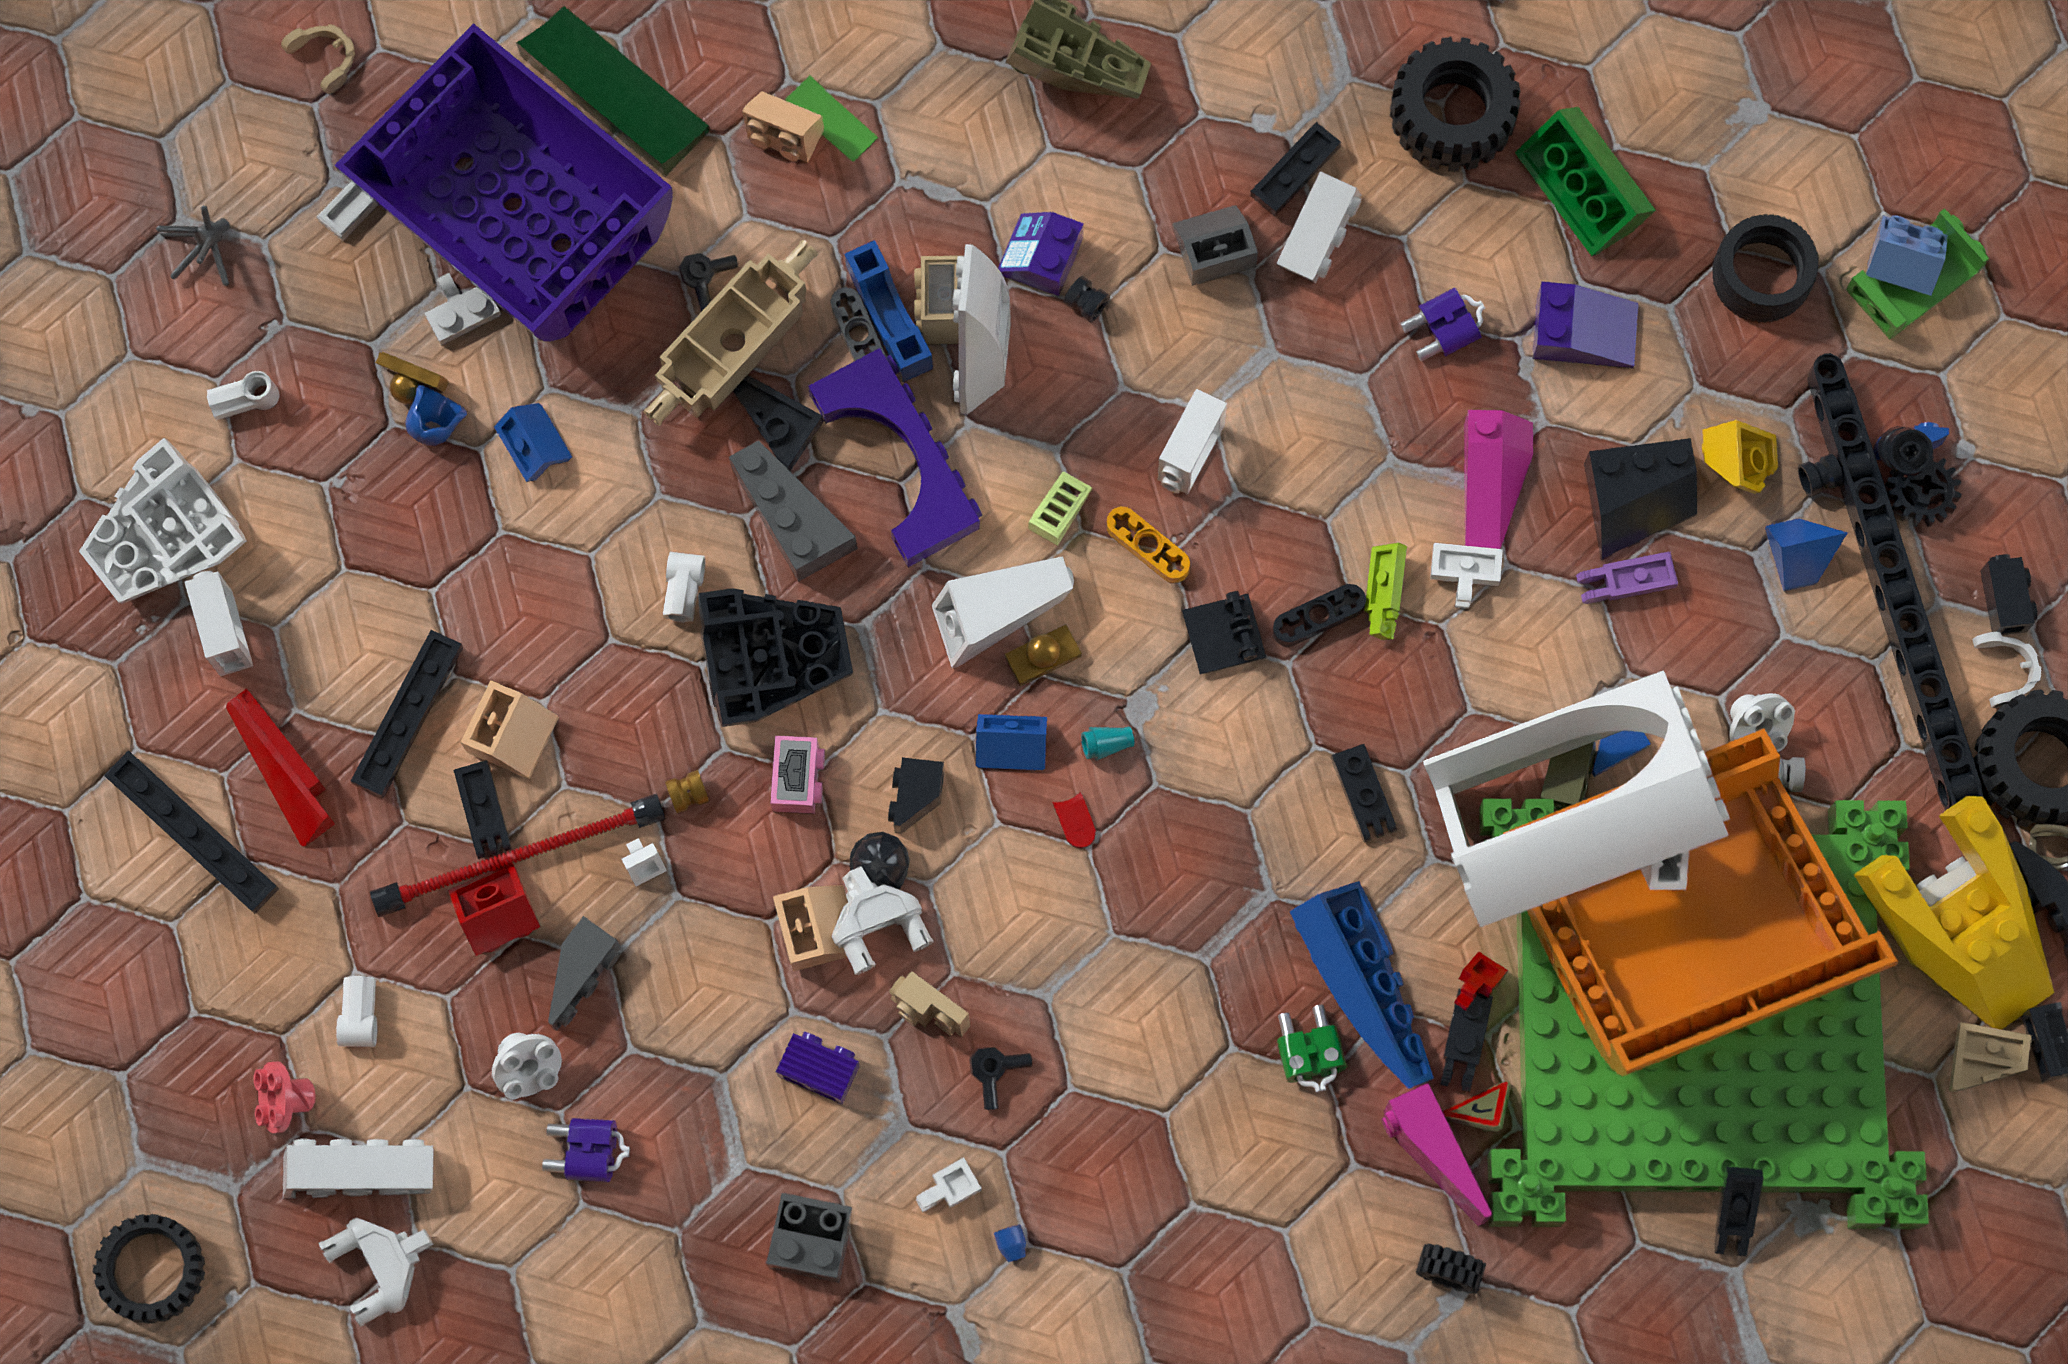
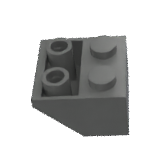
[1172,205,1258,286]
[766,1193,853,1283]

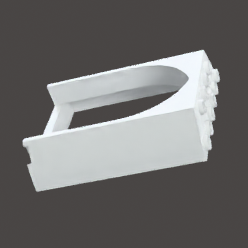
[1423,670,1730,927]

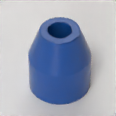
[994,1224,1026,1262]

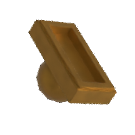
[375,351,449,404]
[1005,624,1082,687]

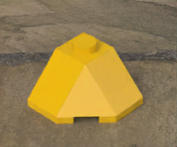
[1702,420,1778,494]

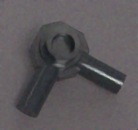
[678,253,738,312]
[969,1047,1032,1110]

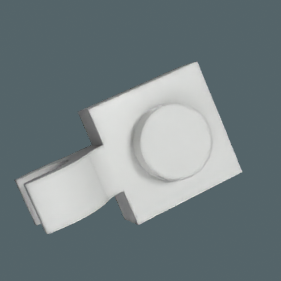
[916,1158,981,1212]

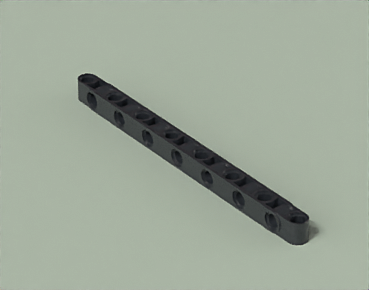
[1807,353,1984,811]

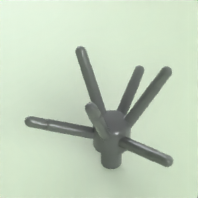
[156,205,230,286]

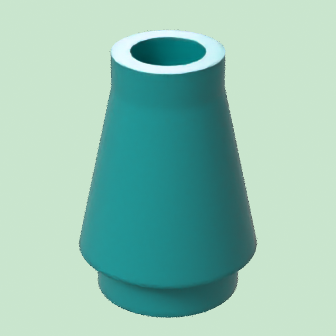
[1081,726,1135,761]

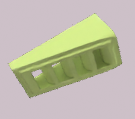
[1028,471,1092,545]

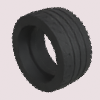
[1712,214,1819,323]

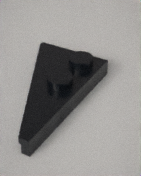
[733,375,824,471]

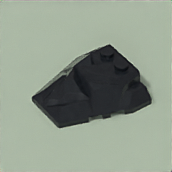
[698,588,853,727]

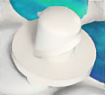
[1730,693,1795,752]
[492,1033,562,1100]

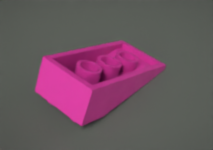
[1381,1083,1492,1226]

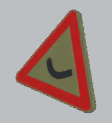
[1442,1081,1511,1132]

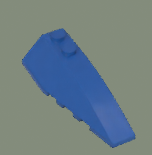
[1289,881,1434,1089]

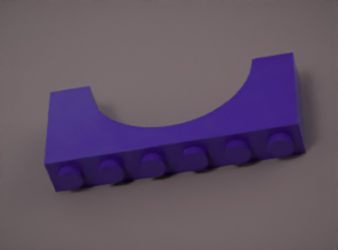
[808,348,982,567]

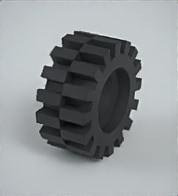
[1415,1244,1486,1294]

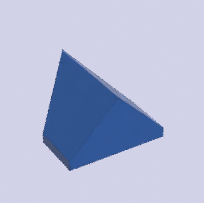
[1765,519,1848,592]

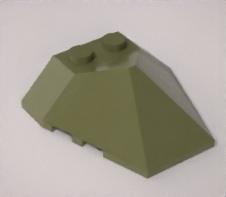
[1005,0,1151,99]

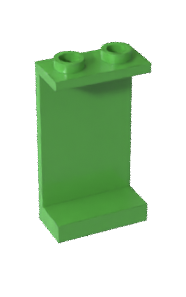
[1846,208,1989,340]

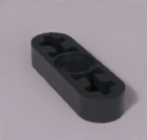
[1272,584,1366,647]

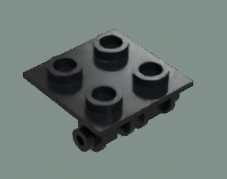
[1182,591,1267,675]

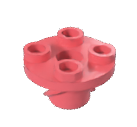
[254,1061,316,1133]

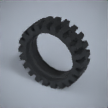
[93,1214,205,1323]

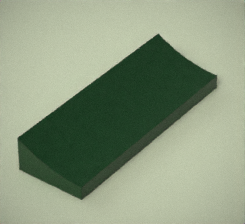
[516,5,710,177]

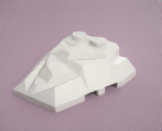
[79,438,246,604]

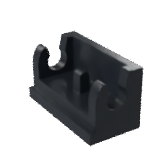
[2021,1002,2068,1083]

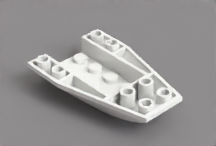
[953,244,1011,415]

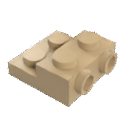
[889,971,970,1037]

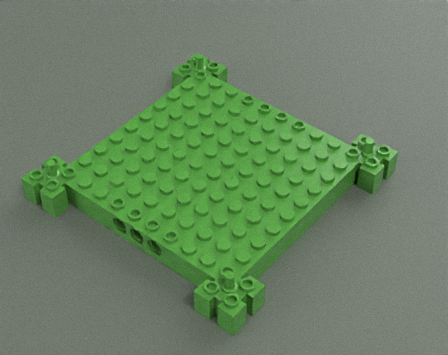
[1479,799,1929,1229]

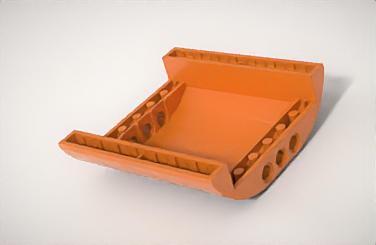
[1503,729,1897,1076]

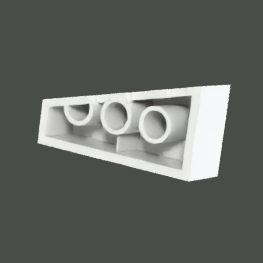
[283,1139,433,1199]

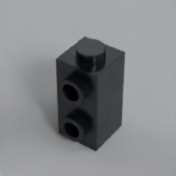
[1980,554,2037,635]

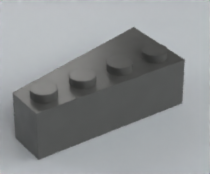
[729,440,858,582]

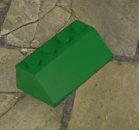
[1515,107,1656,256]

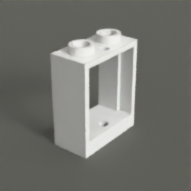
[1158,389,1227,494]
[185,571,253,676]

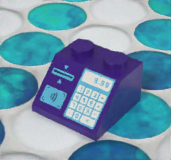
[998,212,1083,297]

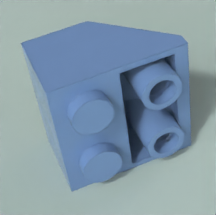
[1866,215,1948,296]

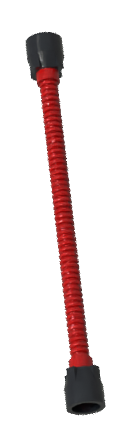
[370,793,666,917]

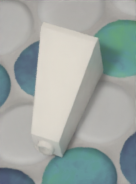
[932,556,1074,668]

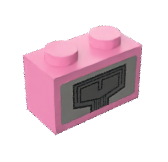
[770,736,825,814]

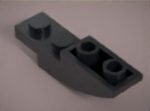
[2009,841,2068,959]

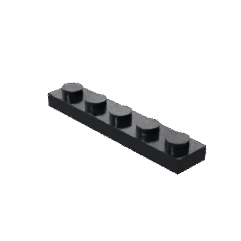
[351,630,463,799]

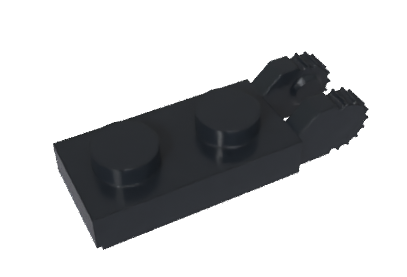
[1440,989,1493,1092]
[1714,1166,1764,1256]

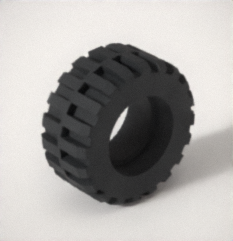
[1390,37,1521,172]
[1973,689,2068,827]

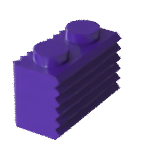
[776,1032,860,1104]

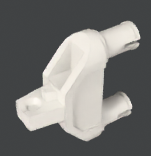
[832,867,934,975]
[319,1218,433,1327]

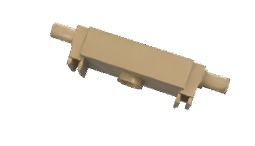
[643,240,818,426]

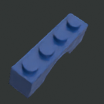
[844,240,933,382]

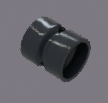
[1877,426,1933,474]

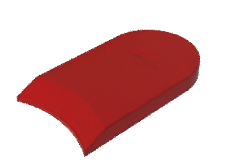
[1052,792,1096,848]

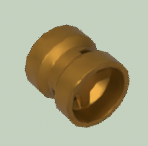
[665,770,709,814]

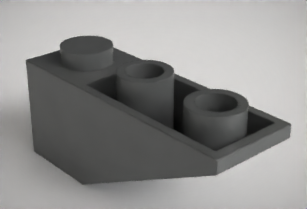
[548,916,621,1031]

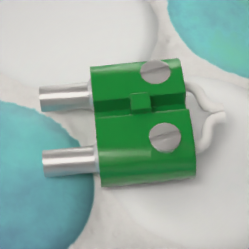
[1277,1005,1347,1092]

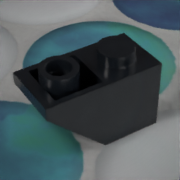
[888,757,945,834]

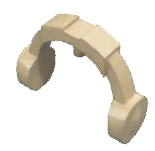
[281,24,355,94]

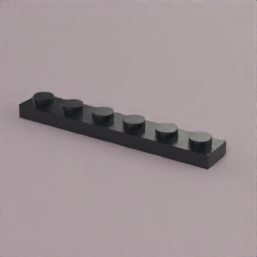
[104,750,279,914]

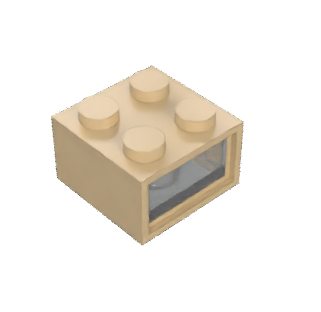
[914,256,959,344]

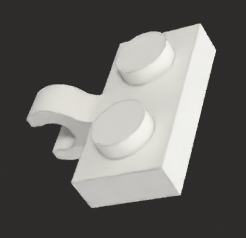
[424,273,501,345]
[1430,543,1503,609]

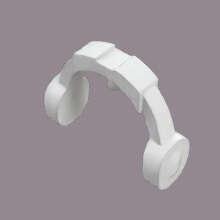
[1972,632,2041,708]

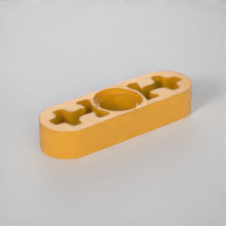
[1107,506,1190,583]

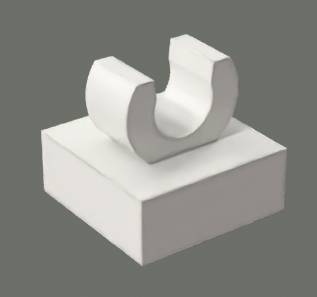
[622,838,667,886]

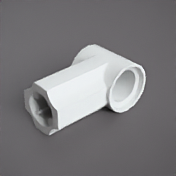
[207,371,280,420]
[663,552,705,623]
[336,976,378,1047]

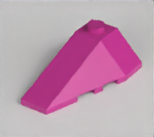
[1464,410,1533,549]

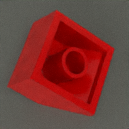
[448,863,541,956]

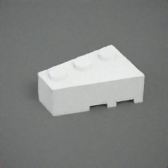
[1277,171,1361,283]

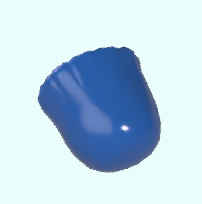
[405,385,467,446]

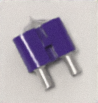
[1400,287,1485,362]
[542,1118,630,1182]

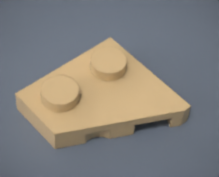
[1949,1022,2032,1092]

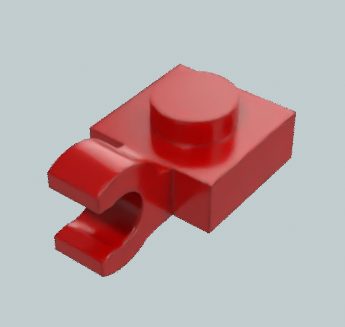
[1454,951,1508,1010]

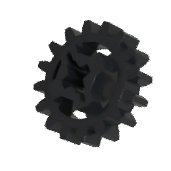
[1885,456,1962,527]

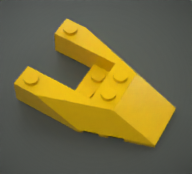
[1854,796,2054,1030]

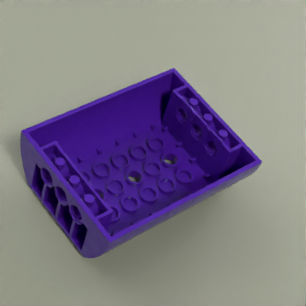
[334,23,673,341]

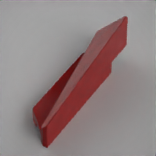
[226,688,335,847]

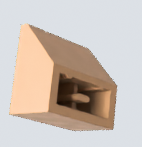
[742,91,824,163]
[461,680,559,779]
[773,885,848,972]

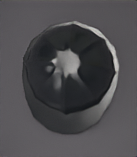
[849,831,910,890]

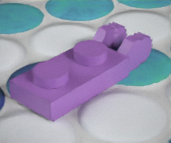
[1576,552,1678,604]

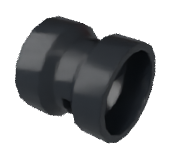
[1063,276,1110,322]
[1798,454,1844,497]

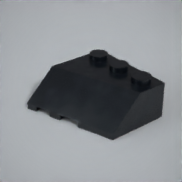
[1584,438,1697,561]

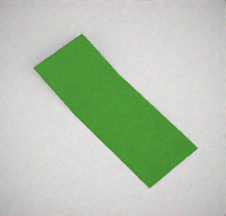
[785,75,878,162]

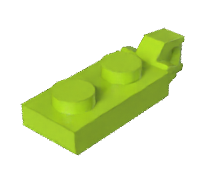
[1364,543,1407,641]

